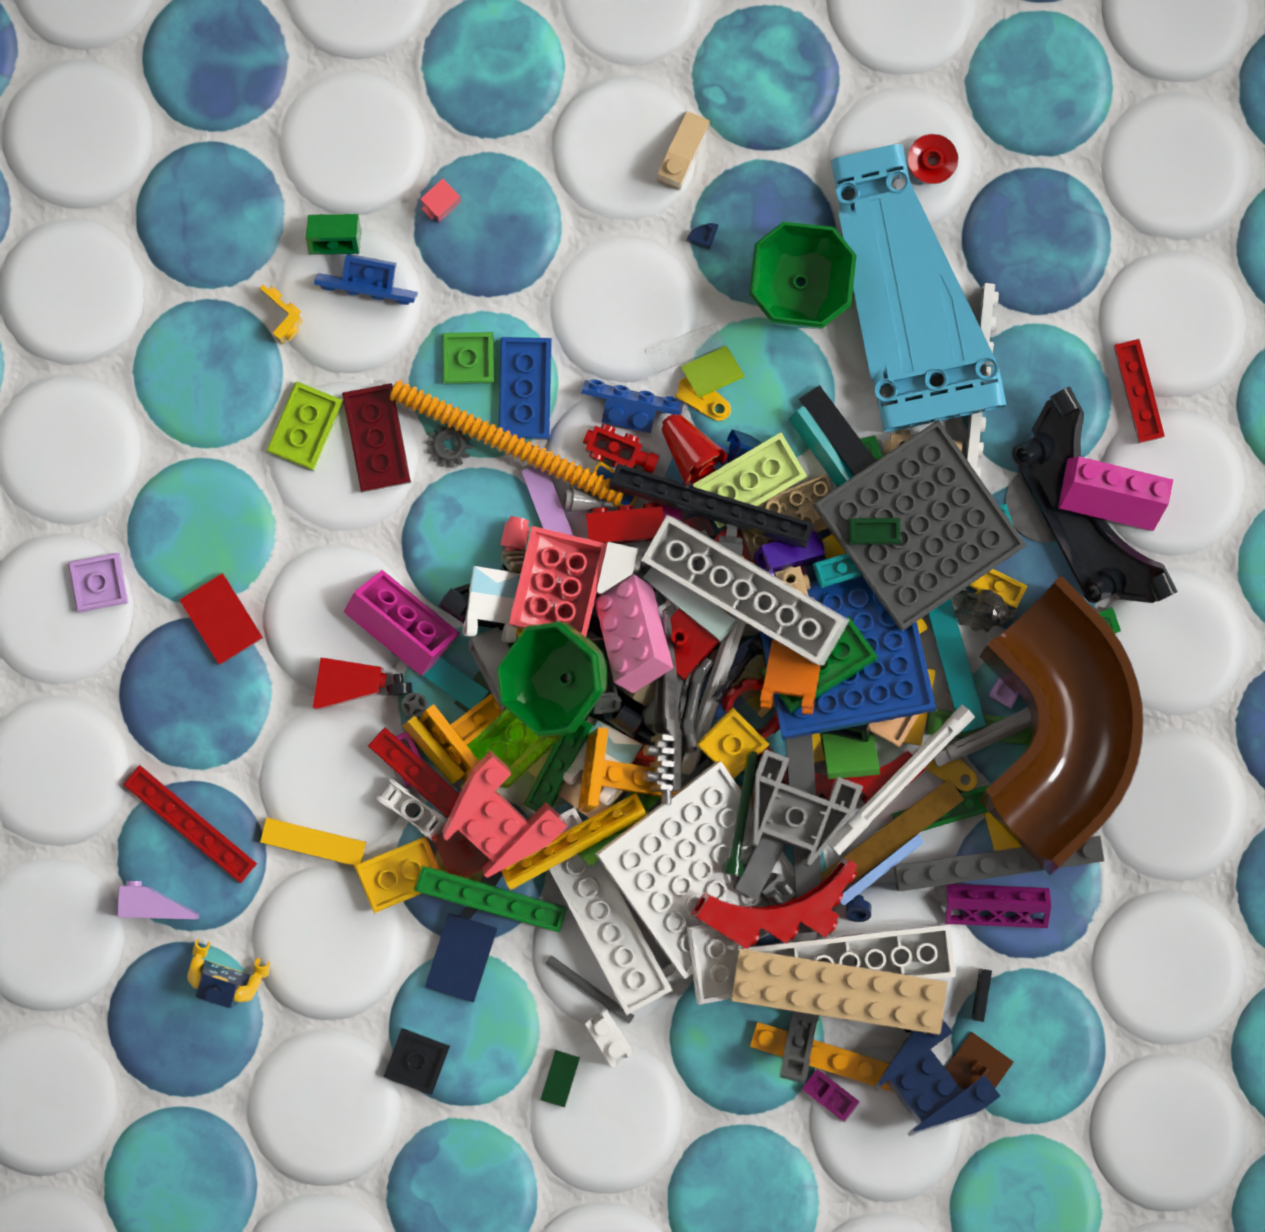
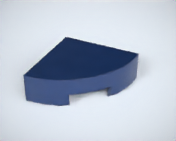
[686,223,719,250]

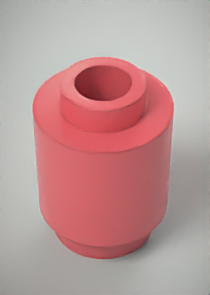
[500,516,530,551]

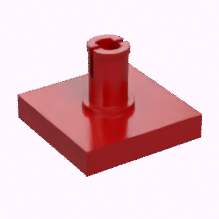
[670,608,718,681]

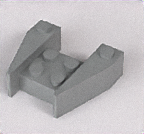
[751,749,863,867]

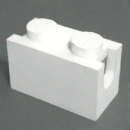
[585,1008,634,1068]

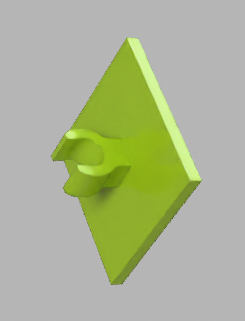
[681,345,745,398]

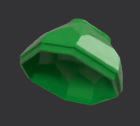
[749,221,857,329]
[497,621,607,737]

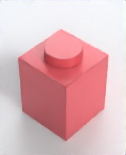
[421,178,461,222]

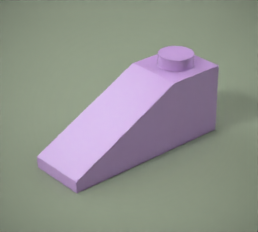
[118,881,199,919]

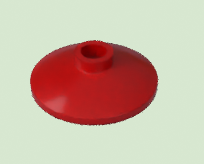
[908,134,958,184]

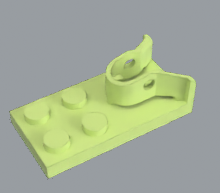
[693,433,807,529]

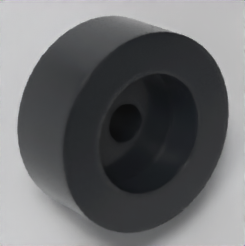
[386,673,413,696]

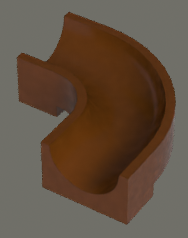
[978,575,1143,875]

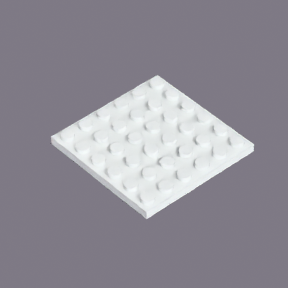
[596,761,795,979]

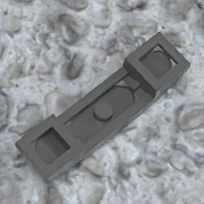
[779,1011,819,1084]

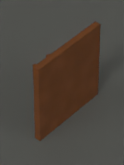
[945,1031,1014,1090]

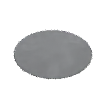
[1006,472,1056,543]

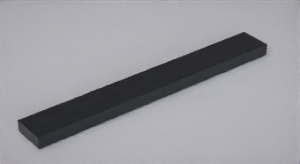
[609,464,814,549]

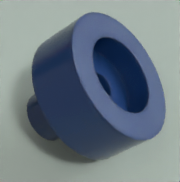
[846,895,872,922]

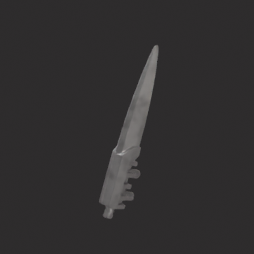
[642,610,681,805]

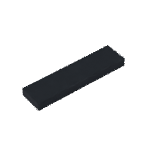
[799,385,876,476]

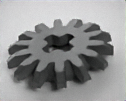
[427,424,473,468]

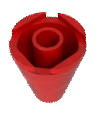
[661,414,728,485]

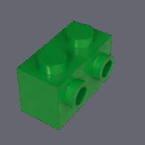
[306,214,362,255]

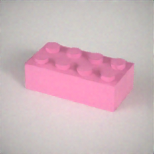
[594,575,673,693]

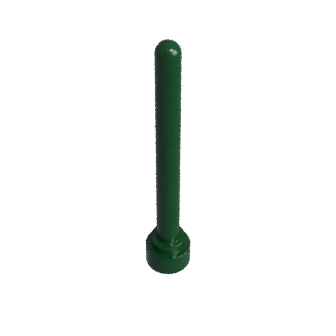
[722,751,758,876]

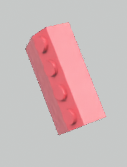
[509,526,607,637]

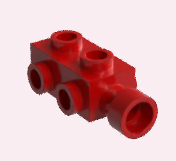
[583,423,660,474]

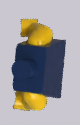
[187,939,270,1008]

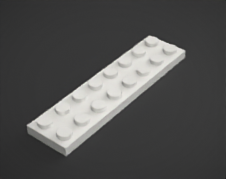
[549,807,673,1015]

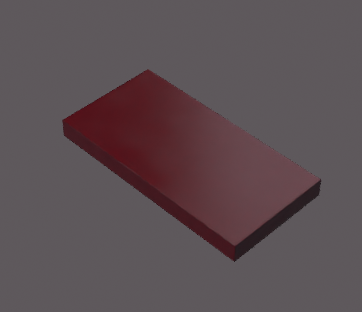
[342,383,411,493]

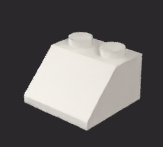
[596,542,642,597]

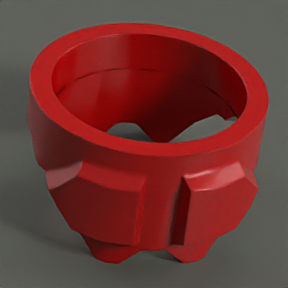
[721,678,780,739]

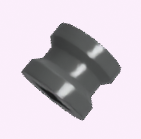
[401,692,428,718]

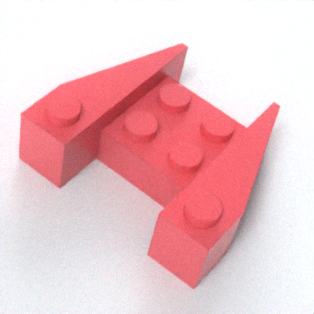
[442,750,567,878]

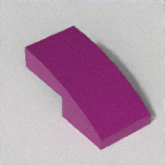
[802,1069,860,1122]

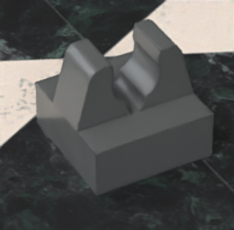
[761,873,796,905]

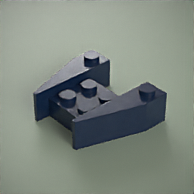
[873,1019,1001,1136]

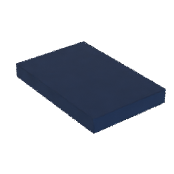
[425,913,498,1003]

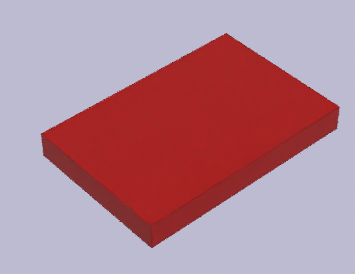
[180,573,263,665]

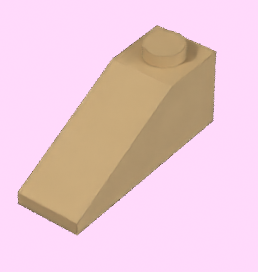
[657,111,710,190]

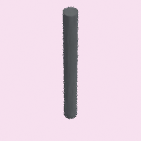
[546,955,634,1024]

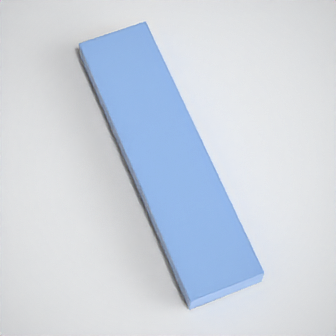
[840,834,924,905]

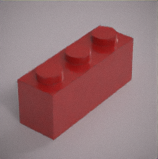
[586,503,665,544]

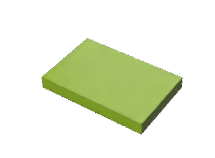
[266,381,344,471]

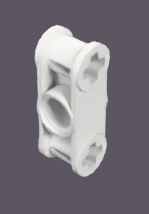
[376,778,447,843]

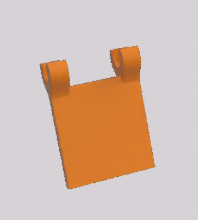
[760,640,821,715]

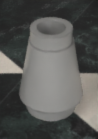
[564,487,602,512]

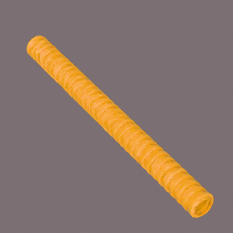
[390,380,624,507]

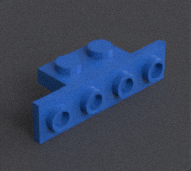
[314,254,418,305]
[581,379,684,433]

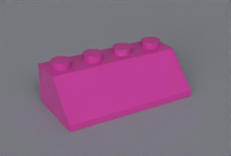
[1058,456,1173,531]
[344,570,460,676]

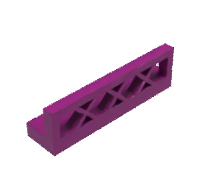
[945,884,1051,928]

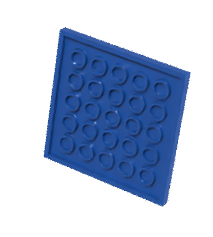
[760,576,936,740]

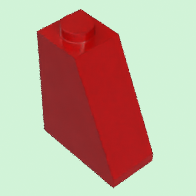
[312,657,387,710]

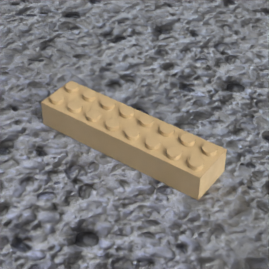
[731,949,948,1034]

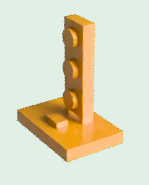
[419,694,510,782]
[578,727,677,813]

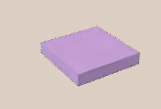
[68,553,129,613]

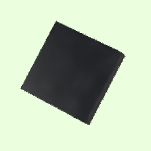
[384,1028,451,1095]

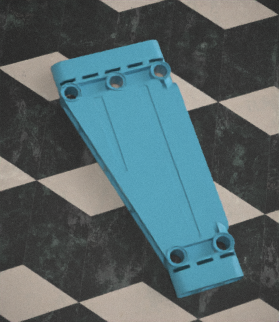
[831,144,1007,432]

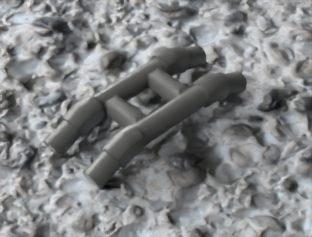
[681,657,713,753]

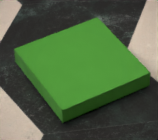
[442,332,494,384]
[822,731,880,779]

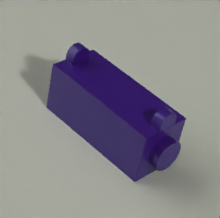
[754,531,825,576]

